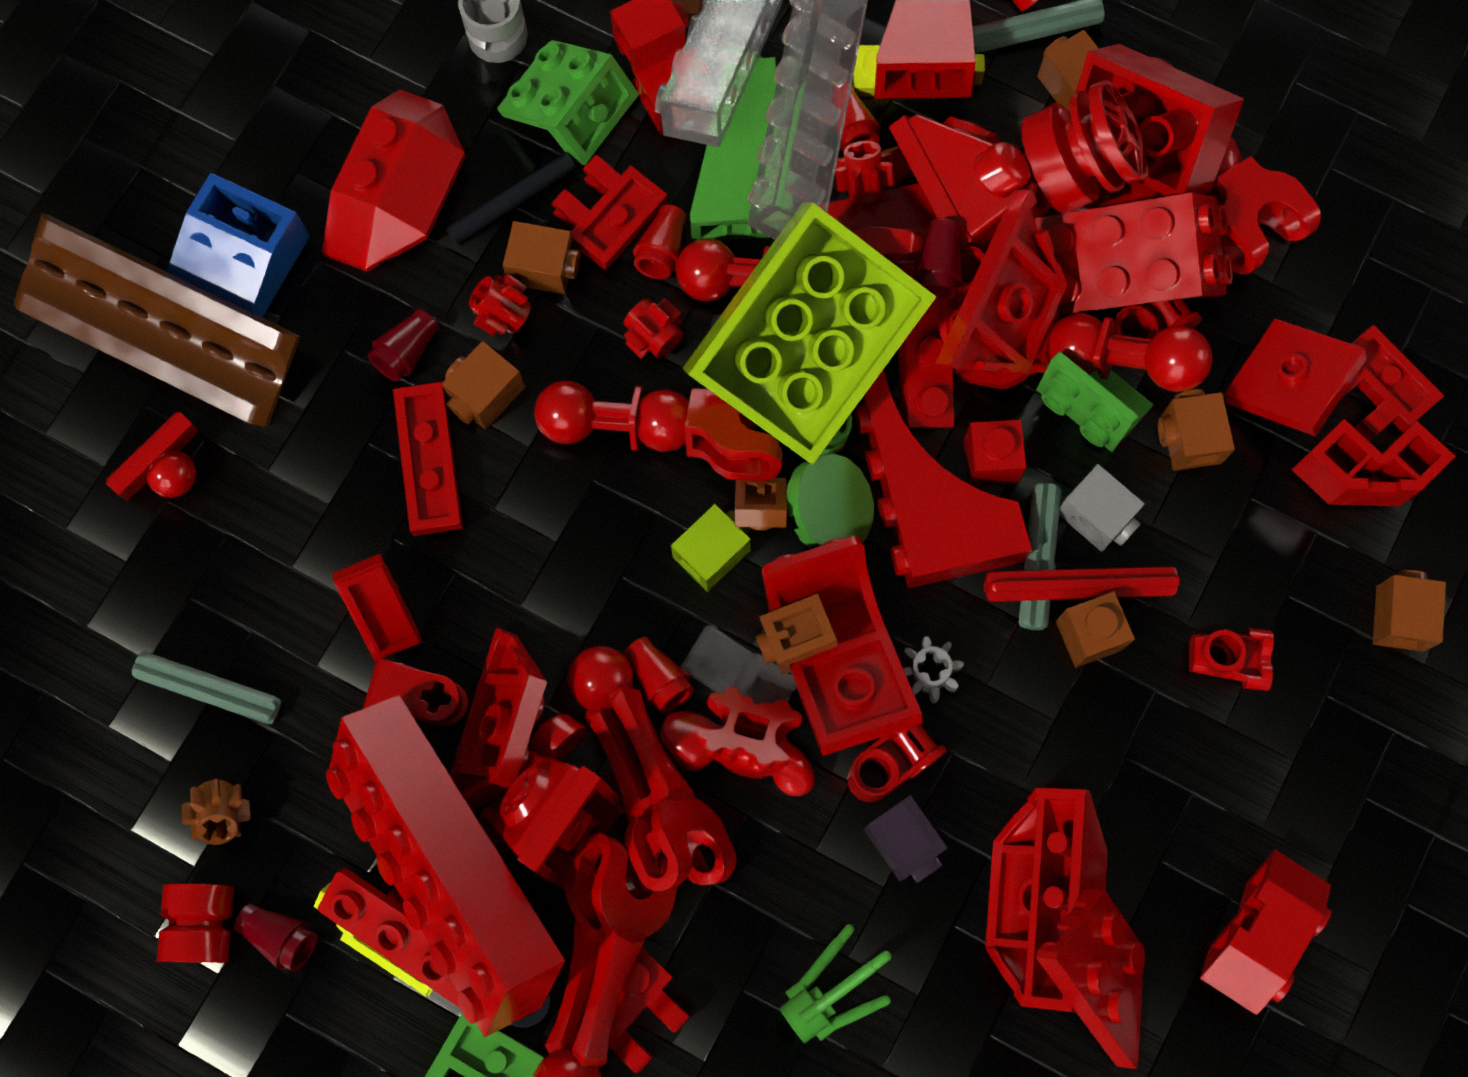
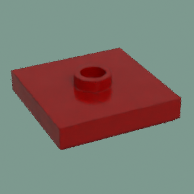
[1224,319,1367,437]

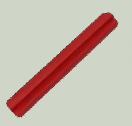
[983,566,1180,602]

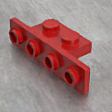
[318,868,460,1008]

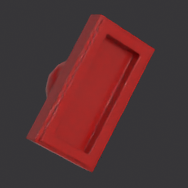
[106,412,199,501]
[332,553,422,662]

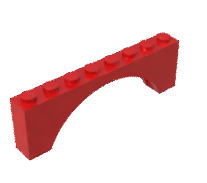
[817,183,1032,588]

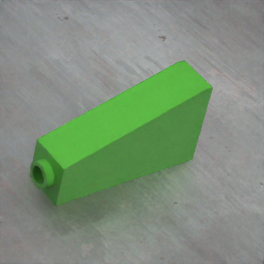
[690,55,788,242]

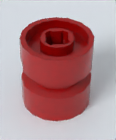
[156,884,234,963]

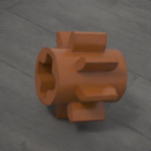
[182,779,250,845]

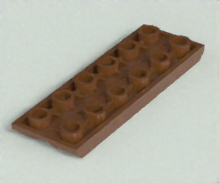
[14,214,301,427]

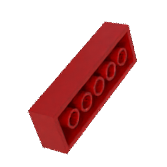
[326,695,565,1037]

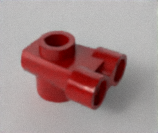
[1189,628,1274,691]

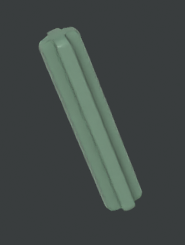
[972,0,1105,53]
[1019,483,1061,630]
[132,652,281,724]

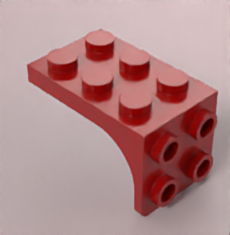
[1035,192,1233,315]
[761,536,923,756]

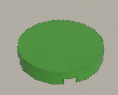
[787,453,874,549]

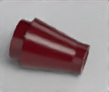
[912,219,963,299]
[368,309,439,381]
[234,903,317,972]

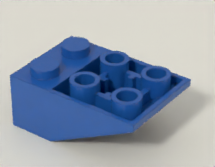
[167,173,310,318]

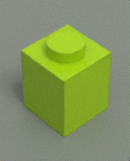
[671,504,751,592]

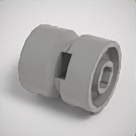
[458,0,528,63]

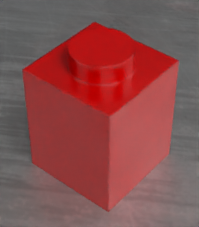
[963,420,1026,487]

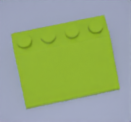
[683,202,936,465]

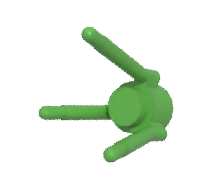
[780,924,891,1043]

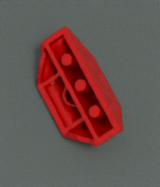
[322,89,466,272]
[985,788,1108,1012]

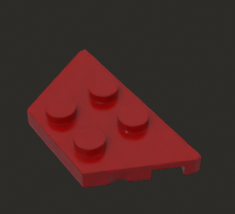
[935,190,1067,373]
[449,628,547,813]
[1036,889,1145,1069]

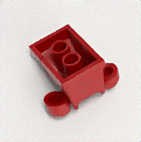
[889,114,1057,253]
[477,714,625,890]

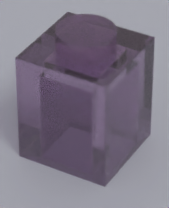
[864,795,948,883]

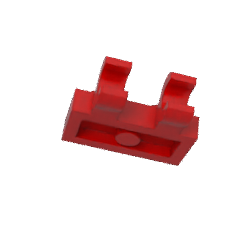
[552,155,668,271]
[1340,325,1444,441]
[608,947,690,1074]

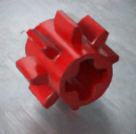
[834,141,895,203]
[469,273,531,336]
[623,298,684,359]

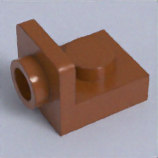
[735,478,787,530]
[756,594,838,675]

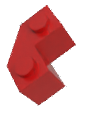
[610,0,713,134]
[1292,419,1456,507]
[1200,849,1332,1015]

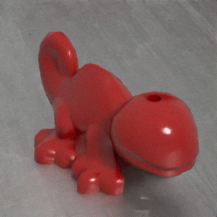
[660,686,815,796]

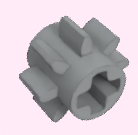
[902,637,964,704]

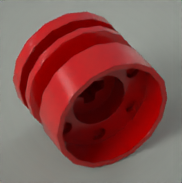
[1021,80,1149,214]

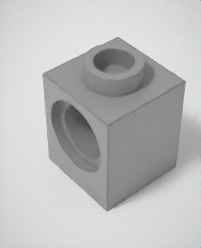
[1059,464,1144,552]

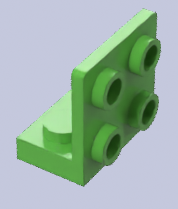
[498,40,639,165]
[1036,352,1154,452]

